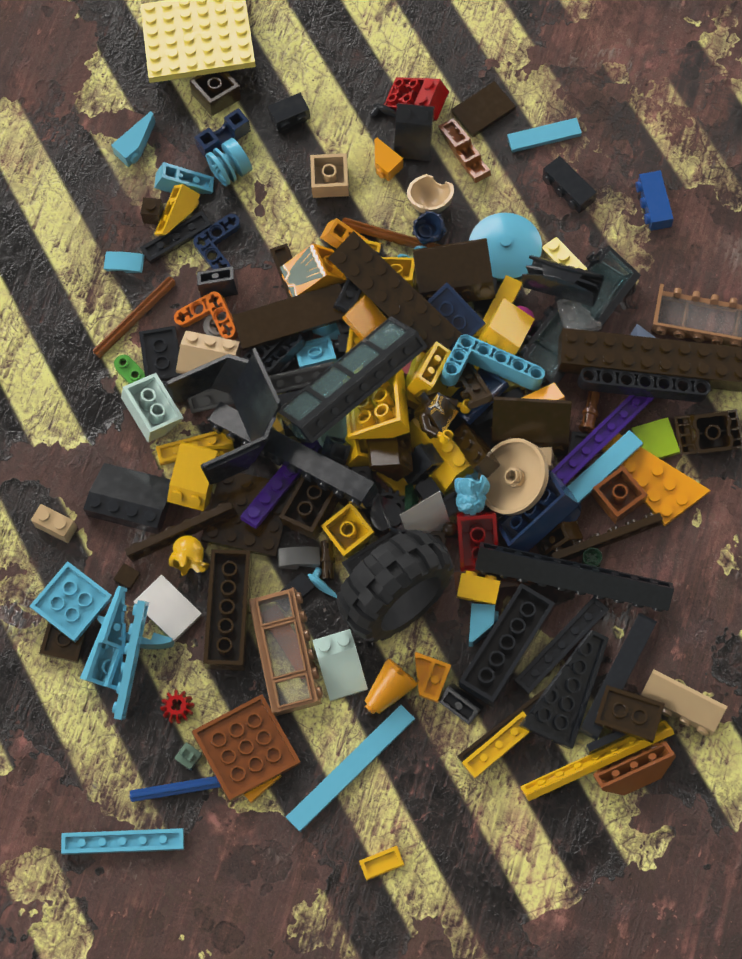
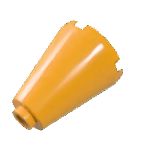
[364,658,418,714]

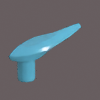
[308,567,337,598]

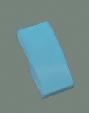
[104,251,145,273]

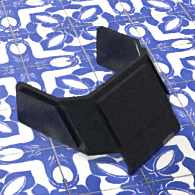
[165,348,282,485]

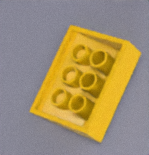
[343,369,410,440]

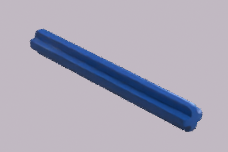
[130,776,221,802]

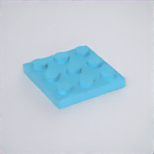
[29,561,113,643]

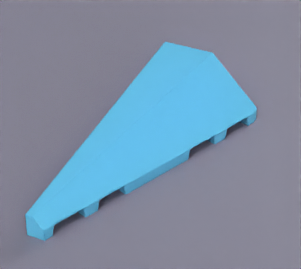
[80,586,127,690]

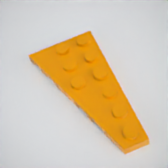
[601,434,711,526]

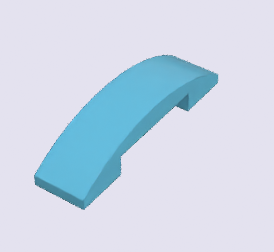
[97,615,174,649]

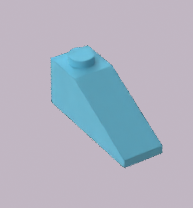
[111,111,156,167]
[154,162,214,194]

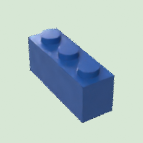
[636,170,674,231]

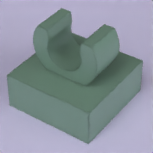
[174,742,203,771]

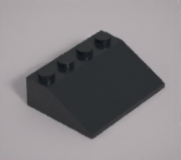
[83,463,171,534]

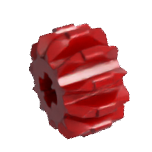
[160,690,195,724]

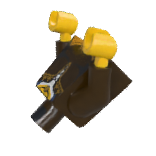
[415,390,471,444]

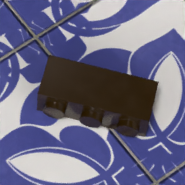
[452,421,500,478]

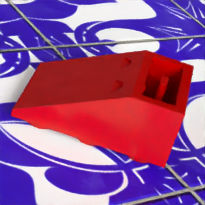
[384,77,449,121]

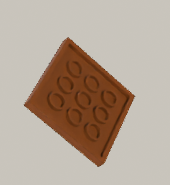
[192,694,301,802]

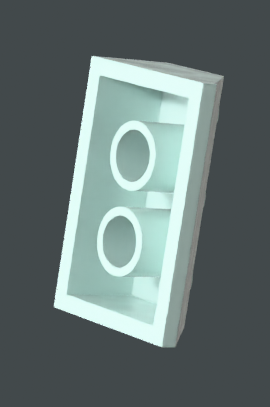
[121,373,184,443]

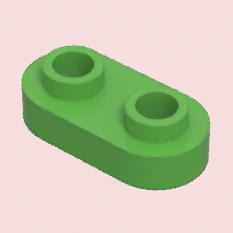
[114,355,145,384]

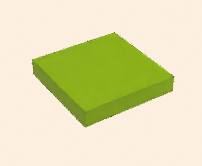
[631,417,680,459]

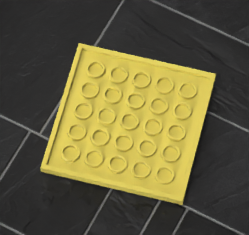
[140,0,256,83]

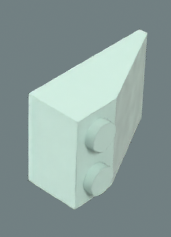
[312,629,368,701]

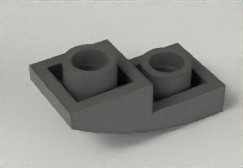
[278,546,320,570]

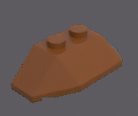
[593,741,676,796]

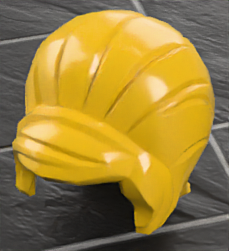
[169,535,209,576]

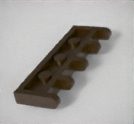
[454,363,493,409]

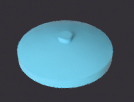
[469,213,542,282]

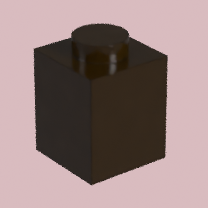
[140,197,164,225]

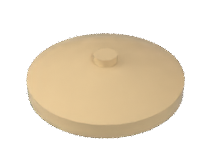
[478,438,549,516]

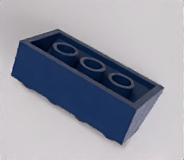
[497,471,579,552]

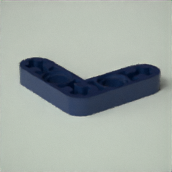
[193,214,240,270]

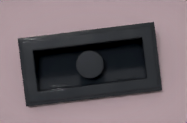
[438,683,484,725]

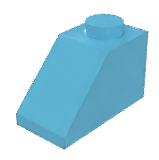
[469,603,499,647]

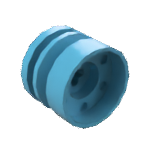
[205,138,252,187]

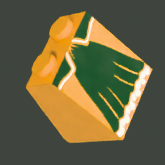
[280,243,347,297]

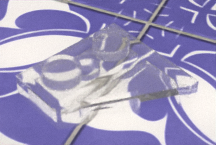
[556,299,602,331]

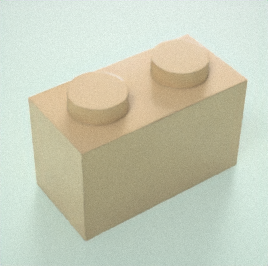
[31,504,78,543]

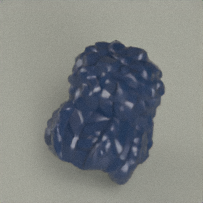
[412,211,446,245]

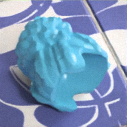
[454,475,490,515]

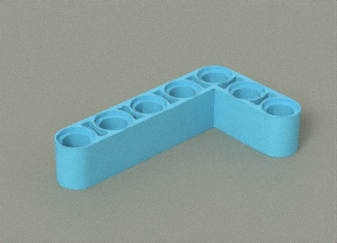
[440,335,545,390]

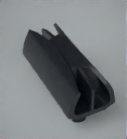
[522,255,605,307]

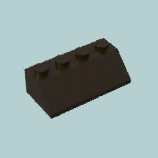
[367,413,413,482]

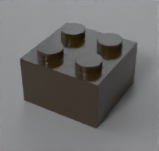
[190,71,241,116]

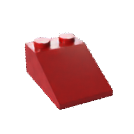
[456,510,498,572]

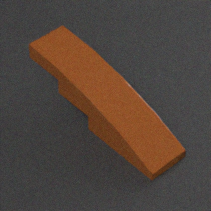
[438,118,491,183]

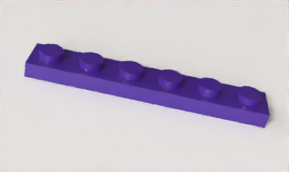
[240,438,322,529]

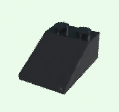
[394,103,435,161]

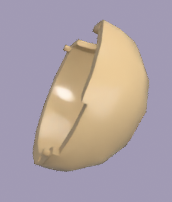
[407,174,454,214]

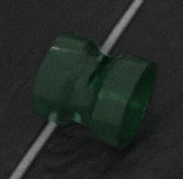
[581,547,602,567]

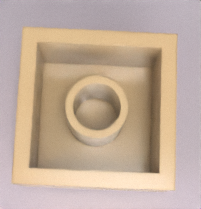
[310,153,349,198]

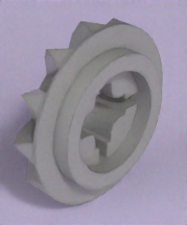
[203,312,231,338]

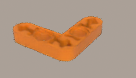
[174,291,238,340]

